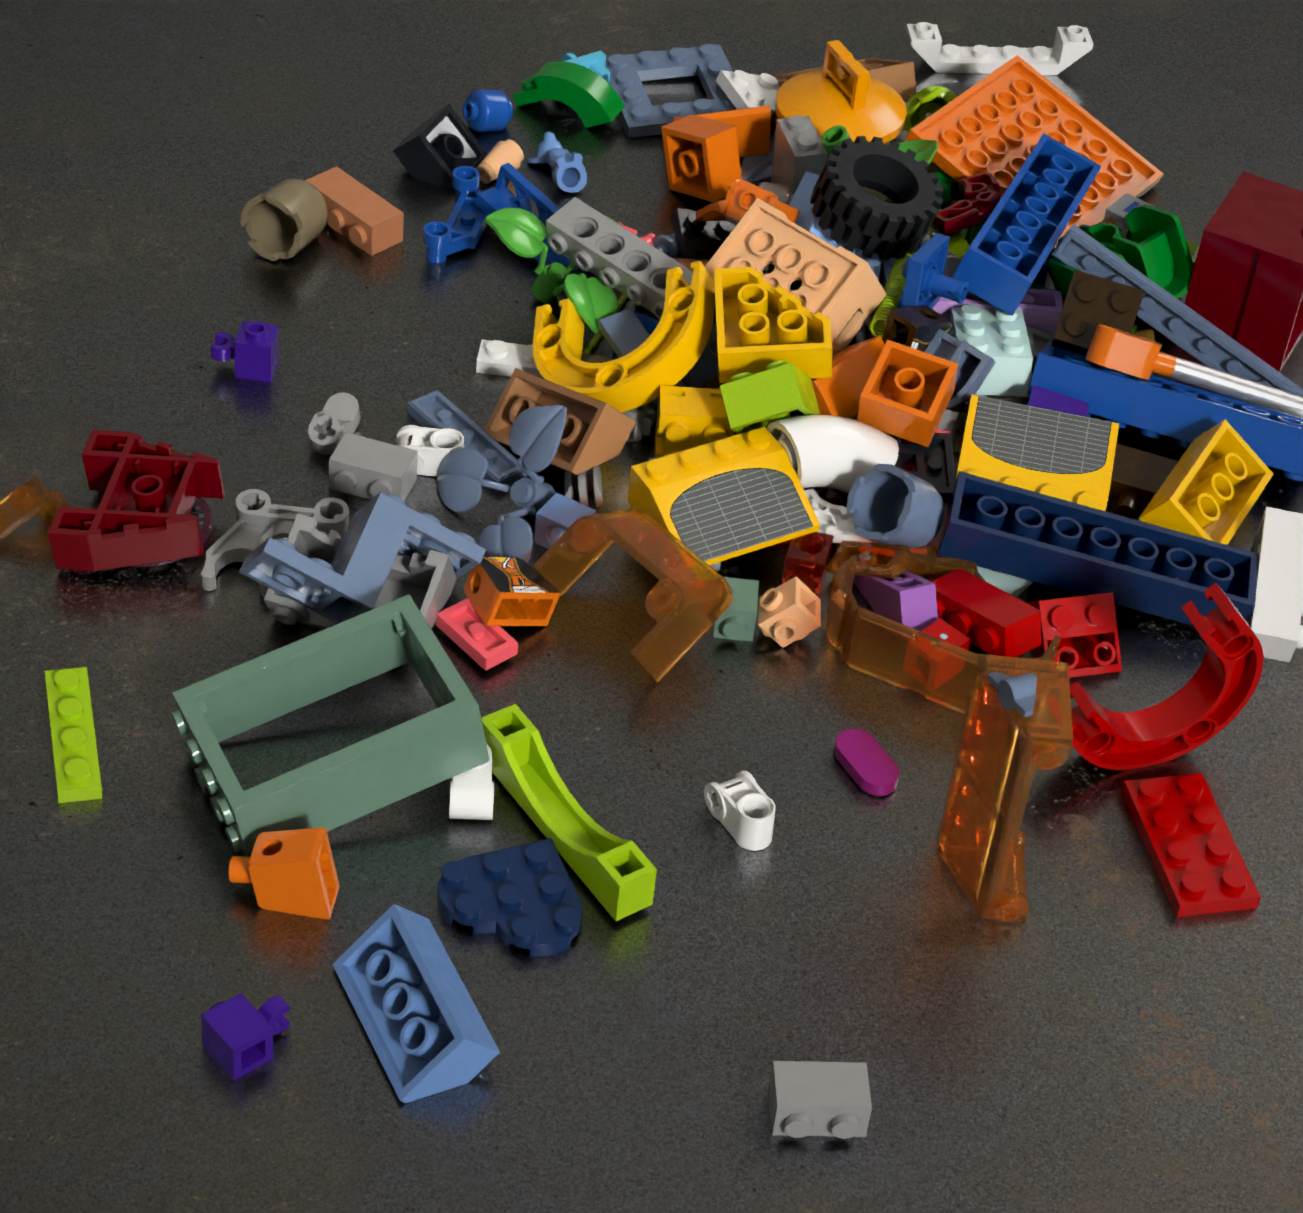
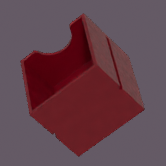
[1185,171,1303,371]

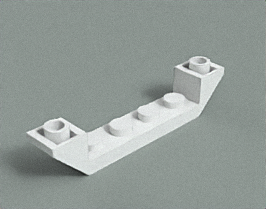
[906,22,1093,75]

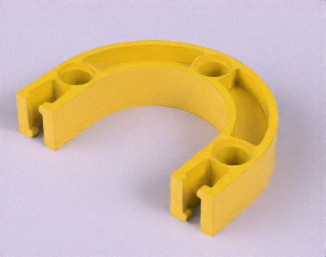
[533,261,715,413]

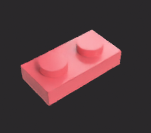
[436,598,518,671]

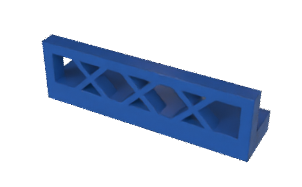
[474,163,589,276]

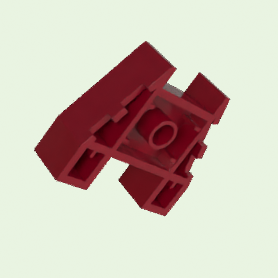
[48,430,225,571]

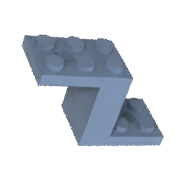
[239,492,486,624]

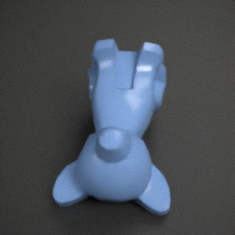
[527,132,587,193]

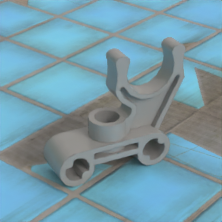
[201,489,349,597]

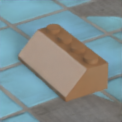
[484,368,636,475]

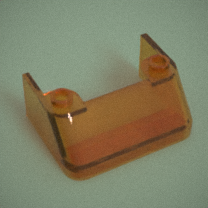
[533,508,733,683]

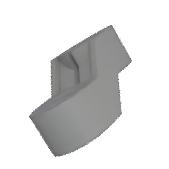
[308,392,361,455]

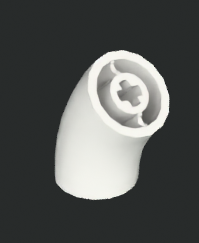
[767,415,899,495]

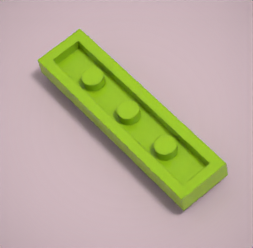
[45,667,103,803]

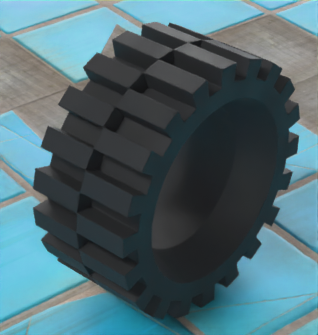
[810,136,943,260]

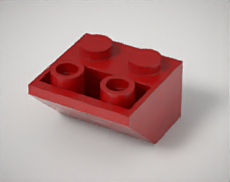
[1026,592,1122,680]

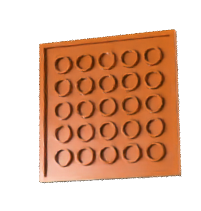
[906,55,1164,249]

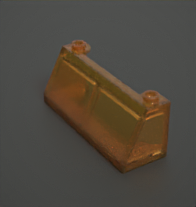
[937,654,1073,923]

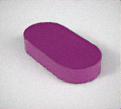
[834,729,900,796]

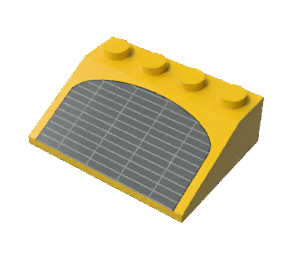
[955,394,1119,511]
[627,426,820,573]

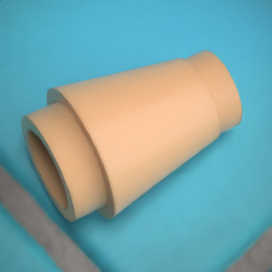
[476,139,524,184]

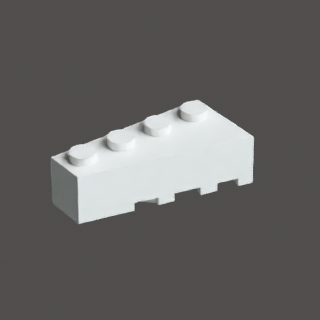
[1247,507,1303,663]

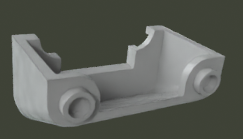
[264,513,456,629]

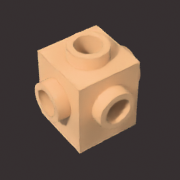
[757,576,821,648]

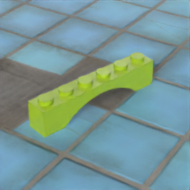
[481,704,657,921]

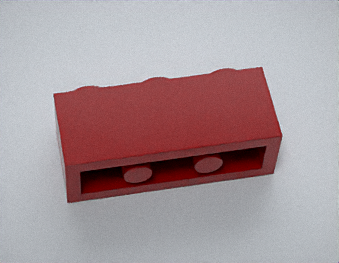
[931,568,1041,662]

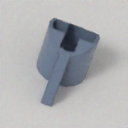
[987,672,1037,717]

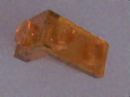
[0,476,70,540]

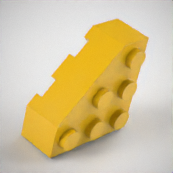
[714,267,832,383]

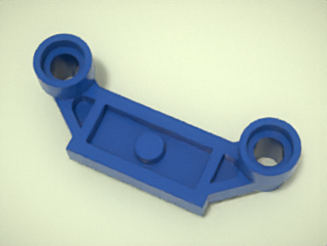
[423,166,487,264]

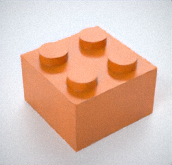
[661,114,742,202]
[857,339,959,447]

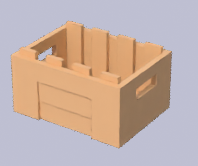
[705,198,887,356]

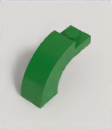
[512,61,625,128]

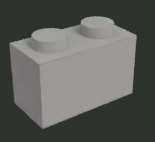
[329,432,418,501]
[768,1061,872,1139]

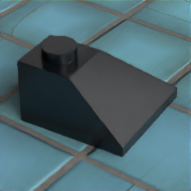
[393,104,488,191]

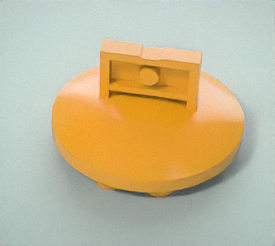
[775,40,907,145]

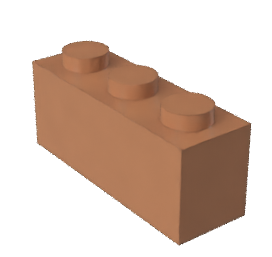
[305,166,404,256]

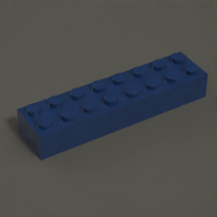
[938,471,1259,625]

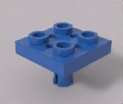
[897,233,969,309]

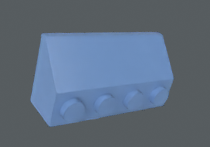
[332,904,500,1103]

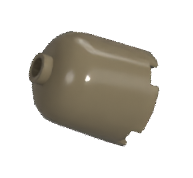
[240,178,328,261]

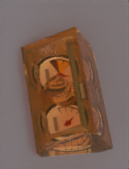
[826,541,917,578]

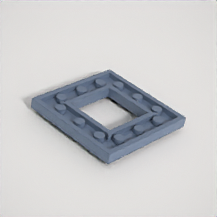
[605,44,737,138]

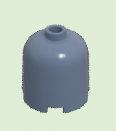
[846,464,945,550]

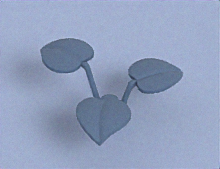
[437,405,567,563]

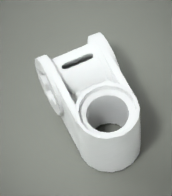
[396,425,464,477]
[449,743,494,820]
[704,770,776,851]

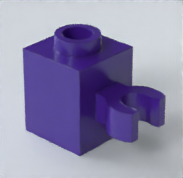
[211,321,279,383]
[201,993,290,1081]

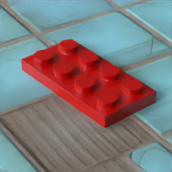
[1121,773,1261,917]

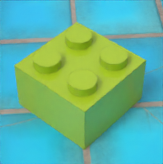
[720,360,820,434]

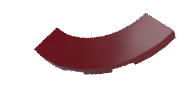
[931,171,1001,236]

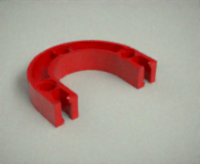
[1043,583,1264,771]

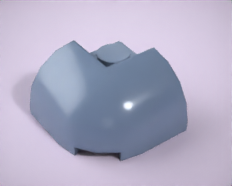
[924,329,996,410]

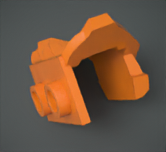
[696,179,801,225]

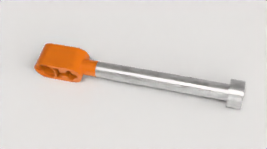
[1085,324,1303,418]

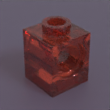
[782,532,834,594]

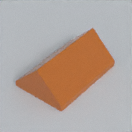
[672,106,771,157]
[811,335,885,420]

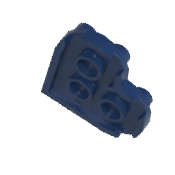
[437,838,583,957]

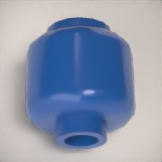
[462,89,513,132]

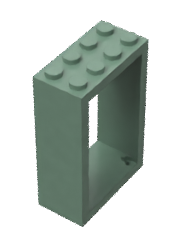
[171,594,490,857]

